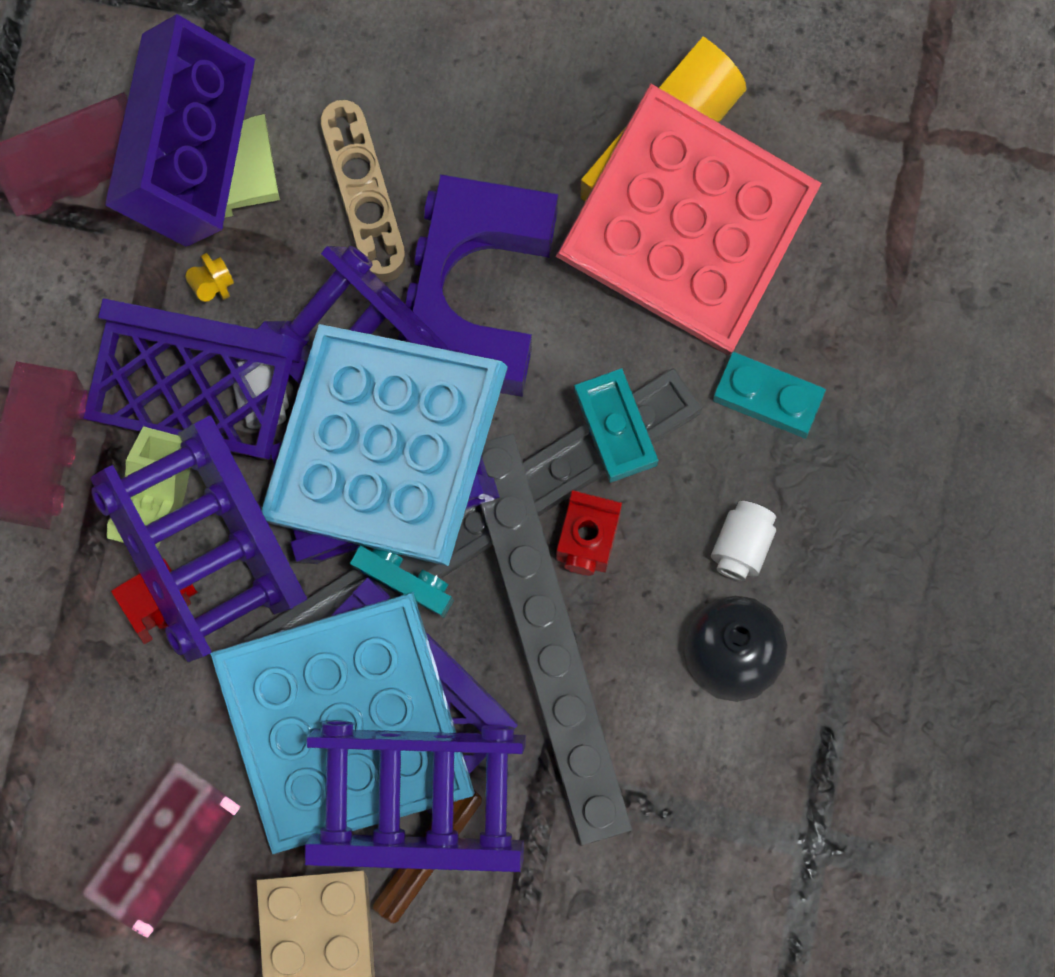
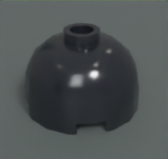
[684,595,788,702]

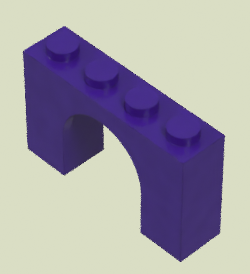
[398,174,558,397]

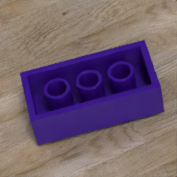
[105,14,255,247]

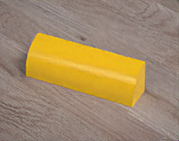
[580,36,746,201]

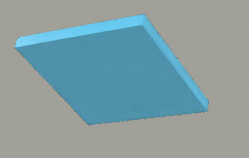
[261,324,508,566]
[210,592,475,854]

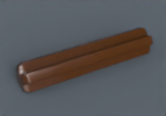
[373,790,482,924]

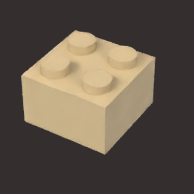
[257,870,375,977]

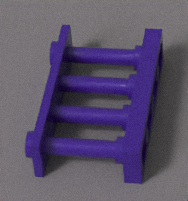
[258,246,465,384]
[90,415,308,662]
[305,721,526,872]

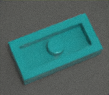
[713,352,826,439]
[574,368,659,483]
[350,545,454,618]

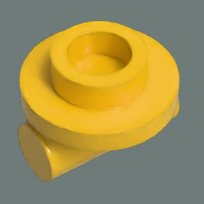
[185,253,234,302]

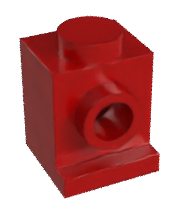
[557,490,622,576]
[111,559,198,645]

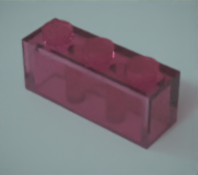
[0,92,128,217]
[0,361,88,529]
[82,762,241,938]

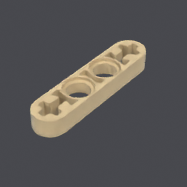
[321,100,406,282]

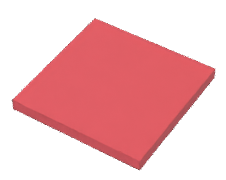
[555,84,822,355]

